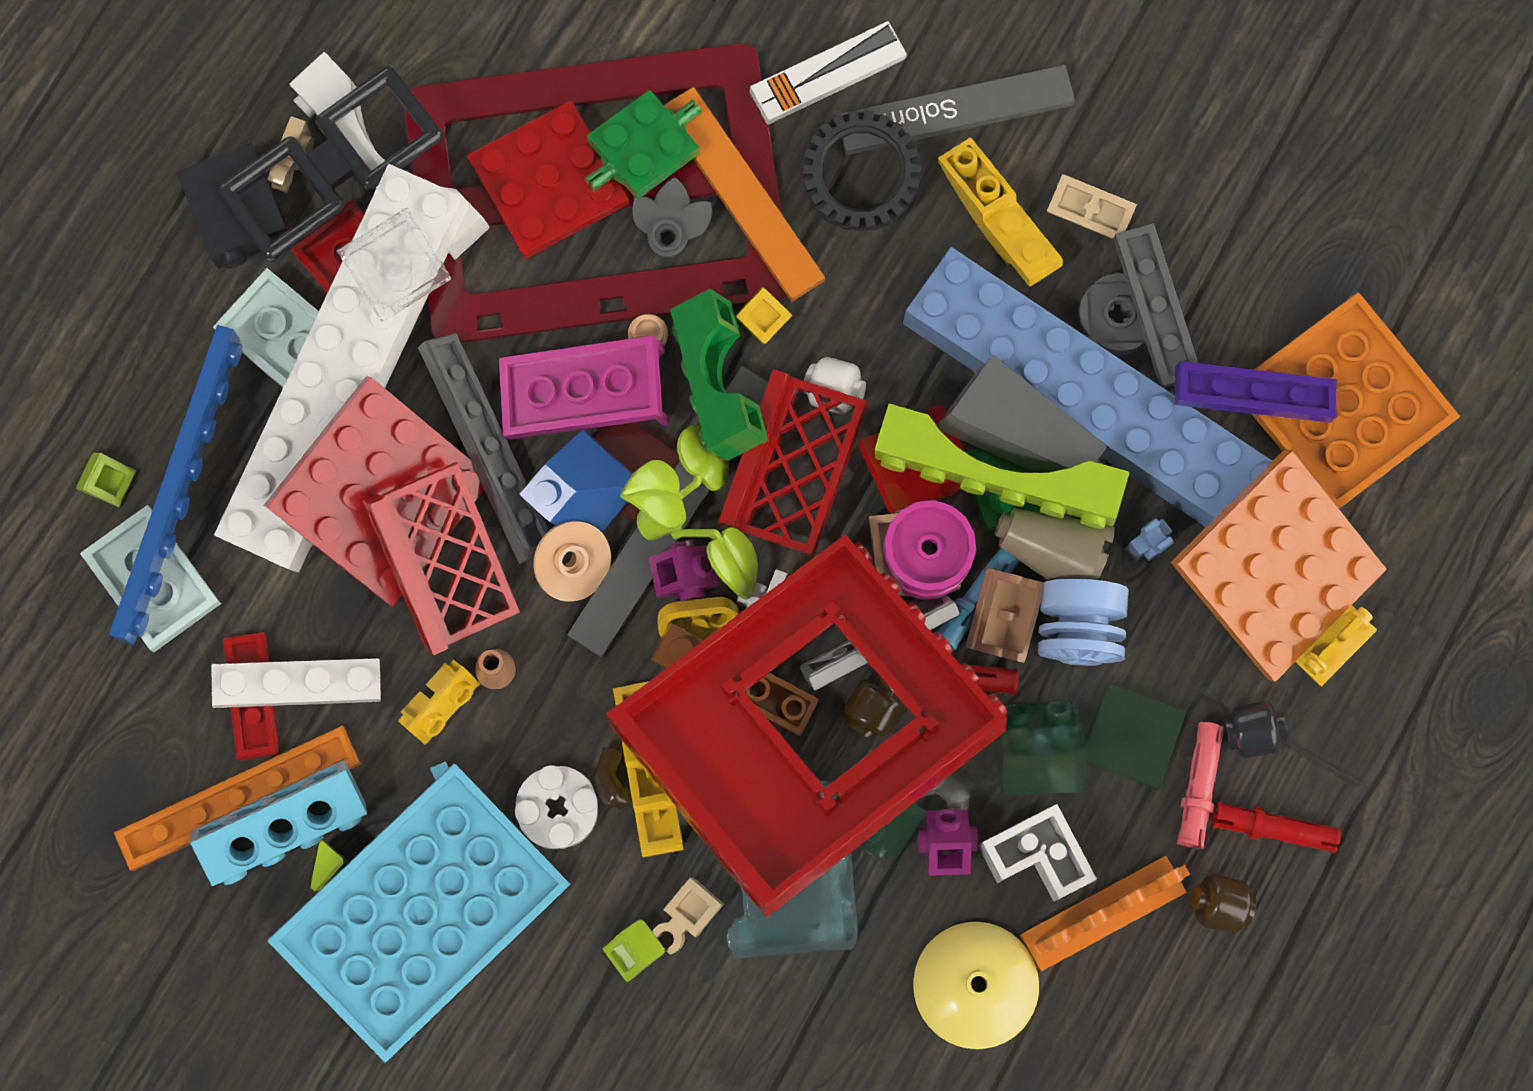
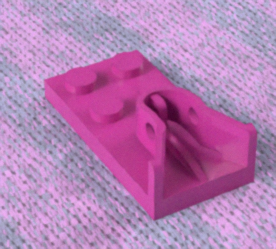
[499,336,670,439]

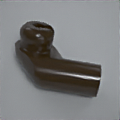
[593,747,631,809]

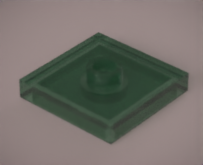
[1080,683,1186,790]

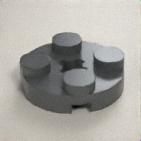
[1078,273,1146,355]

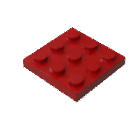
[467,100,629,260]

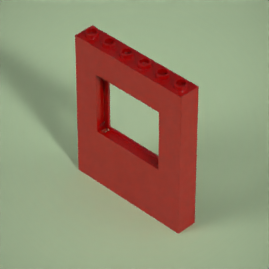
[607,534,1007,918]

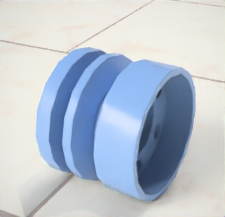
[1038,579,1129,666]

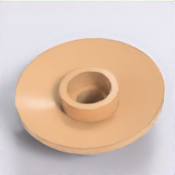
[534,521,611,601]

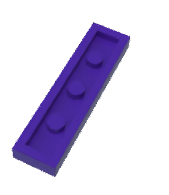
[1175,361,1336,423]

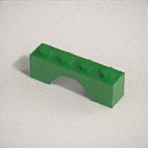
[670,289,768,460]

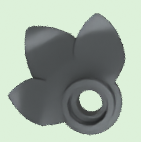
[632,178,712,257]

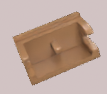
[966,568,1044,663]

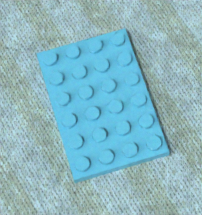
[268,763,570,1063]

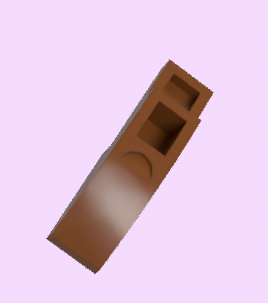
[650,623,819,736]

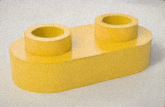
[657,597,739,640]

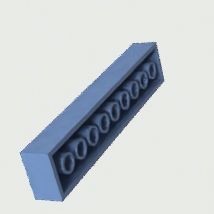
[903,247,1272,527]

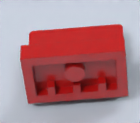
[858,404,966,514]

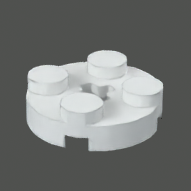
[515,766,598,849]

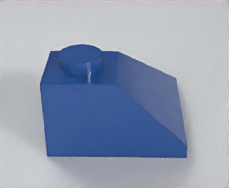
[519,430,633,533]

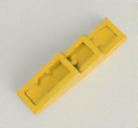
[613,682,684,857]

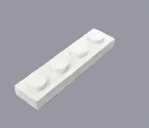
[211,658,381,708]

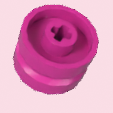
[881,500,976,600]

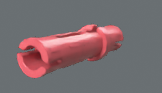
[1177,722,1225,849]

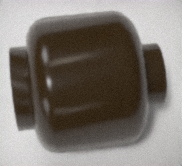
[844,677,906,740]
[1190,874,1256,933]

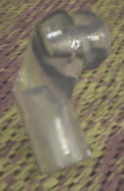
[924,775,970,810]

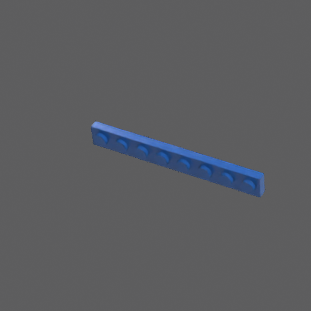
[109,324,242,645]

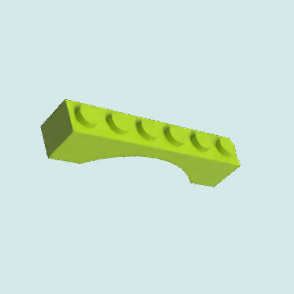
[875,404,1130,529]

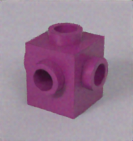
[649,541,719,602]
[917,809,978,876]

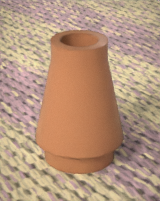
[475,649,516,689]

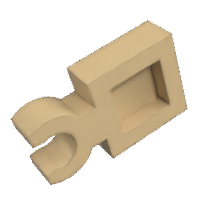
[268,117,314,193]
[652,877,724,955]

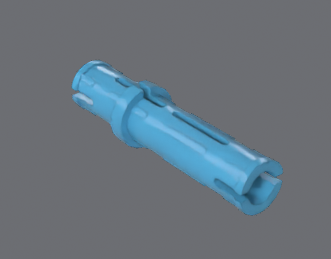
[934,547,1020,650]

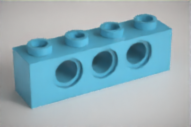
[190,760,367,887]

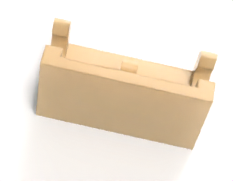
[1047,174,1137,239]

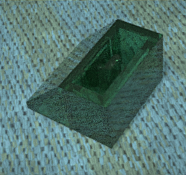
[996,701,1087,795]

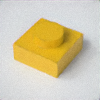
[735,287,792,344]

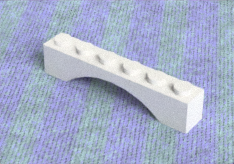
[290,52,490,260]

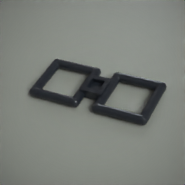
[217,66,443,261]

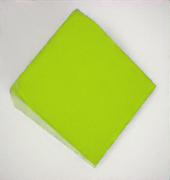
[76,453,136,507]
[311,840,349,892]
[603,919,665,982]

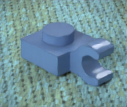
[1124,518,1174,562]

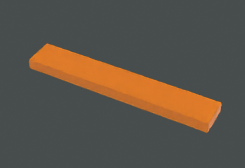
[664,87,825,302]
[114,726,361,871]

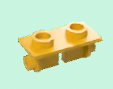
[1295,605,1377,687]
[398,659,480,745]

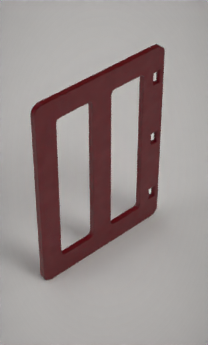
[404,43,787,343]

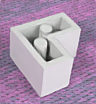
[978,804,1097,902]

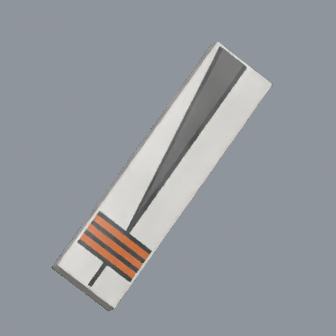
[749,21,907,125]

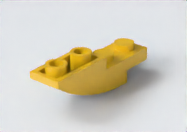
[938,137,1063,287]

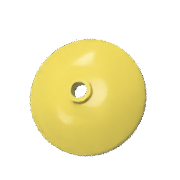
[913,922,1039,1049]

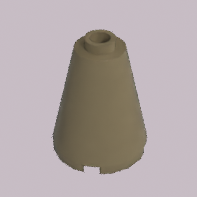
[994,508,1115,581]

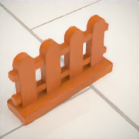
[1020,856,1190,972]

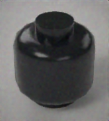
[1225,701,1288,758]

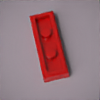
[223,632,280,761]

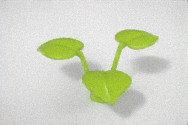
[620,424,758,600]

